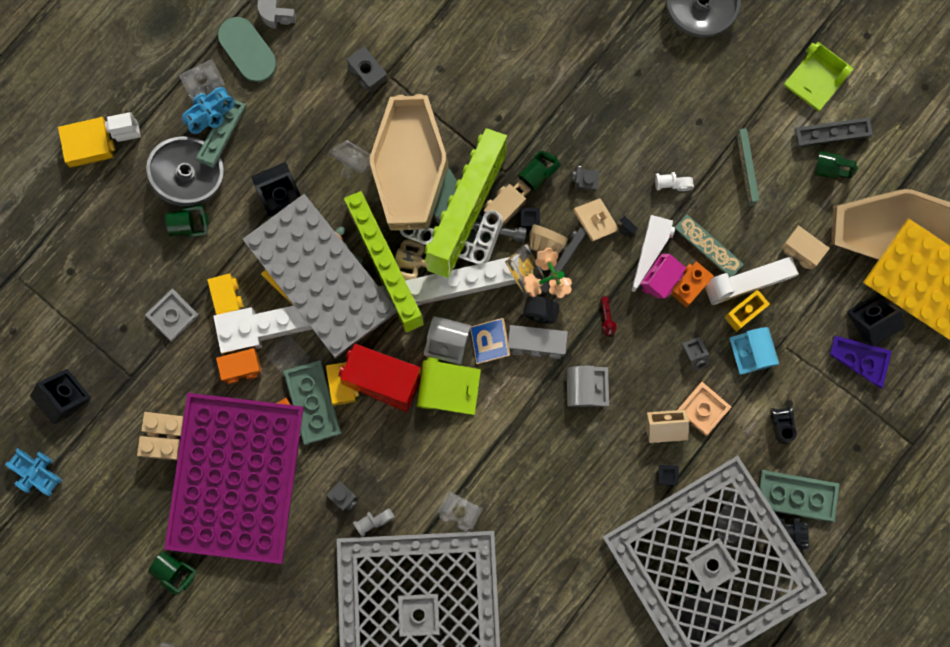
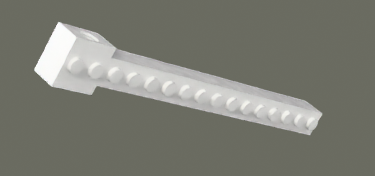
[214,256,522,356]

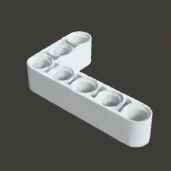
[400,210,503,264]
[705,257,799,305]

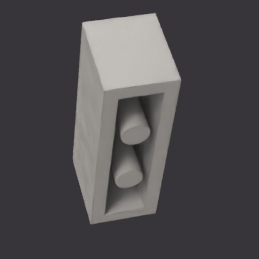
[508,325,568,359]

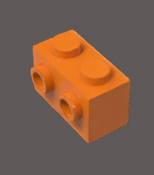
[671,261,714,308]
[216,348,262,384]

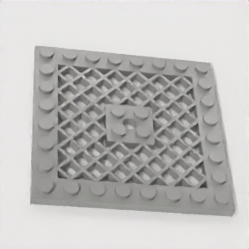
[603,456,827,647]
[337,531,500,647]

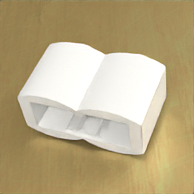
[105,112,141,142]

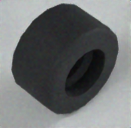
[523,296,560,324]

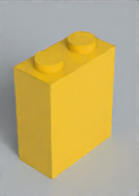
[58,117,116,168]

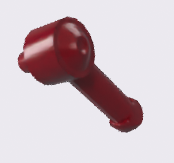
[600,296,617,336]

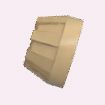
[529,224,568,254]

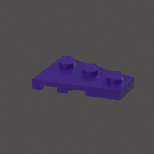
[829,336,892,389]

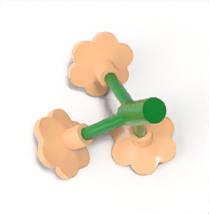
[523,248,572,298]

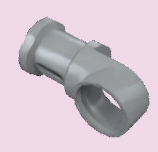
[353,508,395,537]

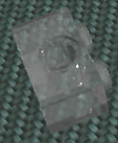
[179,59,225,100]
[437,491,483,532]

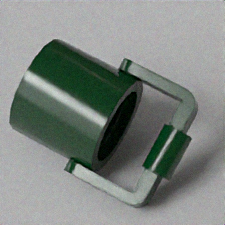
[518,151,561,192]
[815,151,858,179]
[165,204,209,237]
[148,551,196,595]

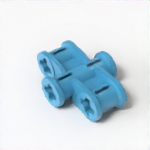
[182,87,235,134]
[5,448,63,497]

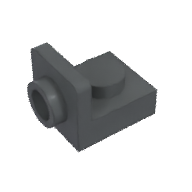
[572,165,600,191]
[682,337,710,371]
[327,481,358,512]

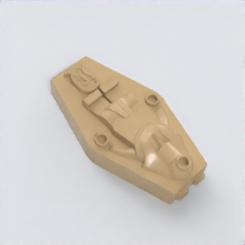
[370,94,448,230]
[831,189,950,260]

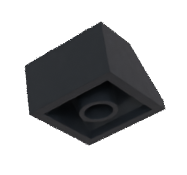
[251,162,301,217]
[847,293,905,346]
[30,369,91,425]

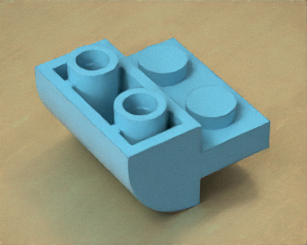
[729,327,780,375]

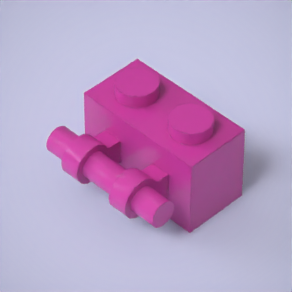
[640,254,686,299]

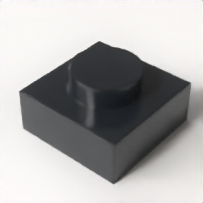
[521,208,540,228]
[618,215,638,238]
[658,465,679,486]

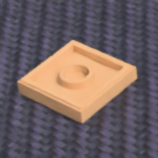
[678,382,731,436]

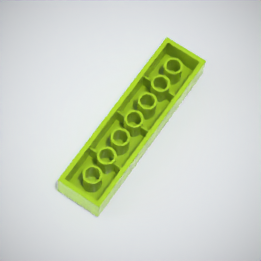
[424,128,507,279]

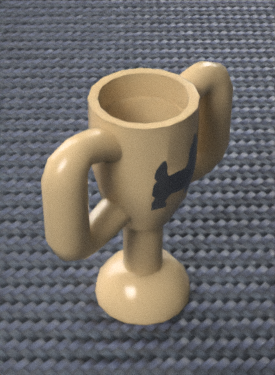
[395,239,427,280]

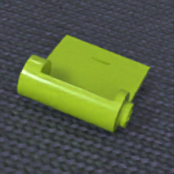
[784,42,854,112]
[417,357,481,415]

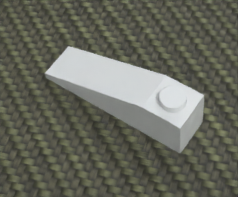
[631,215,675,292]

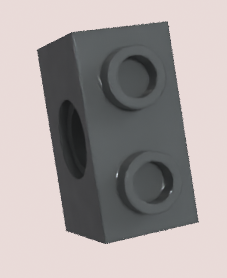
[347,46,388,93]

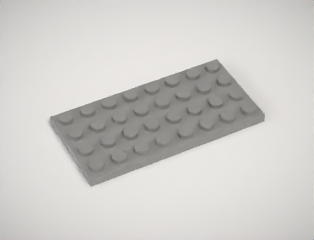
[243,194,396,359]

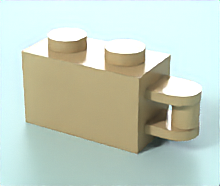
[483,180,531,227]

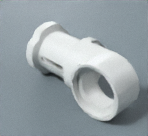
[655,172,694,191]

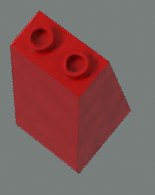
[338,344,421,412]

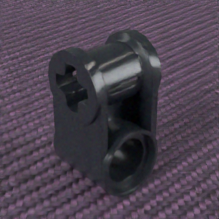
[770,406,797,444]

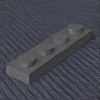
[794,117,873,148]
[541,227,587,297]

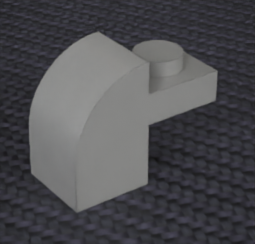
[258,0,296,29]

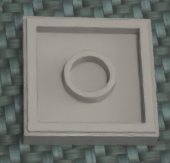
[145,288,199,342]

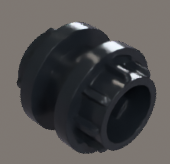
[772,518,809,553]

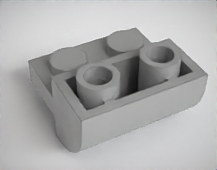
[424,316,471,365]
[567,366,609,407]

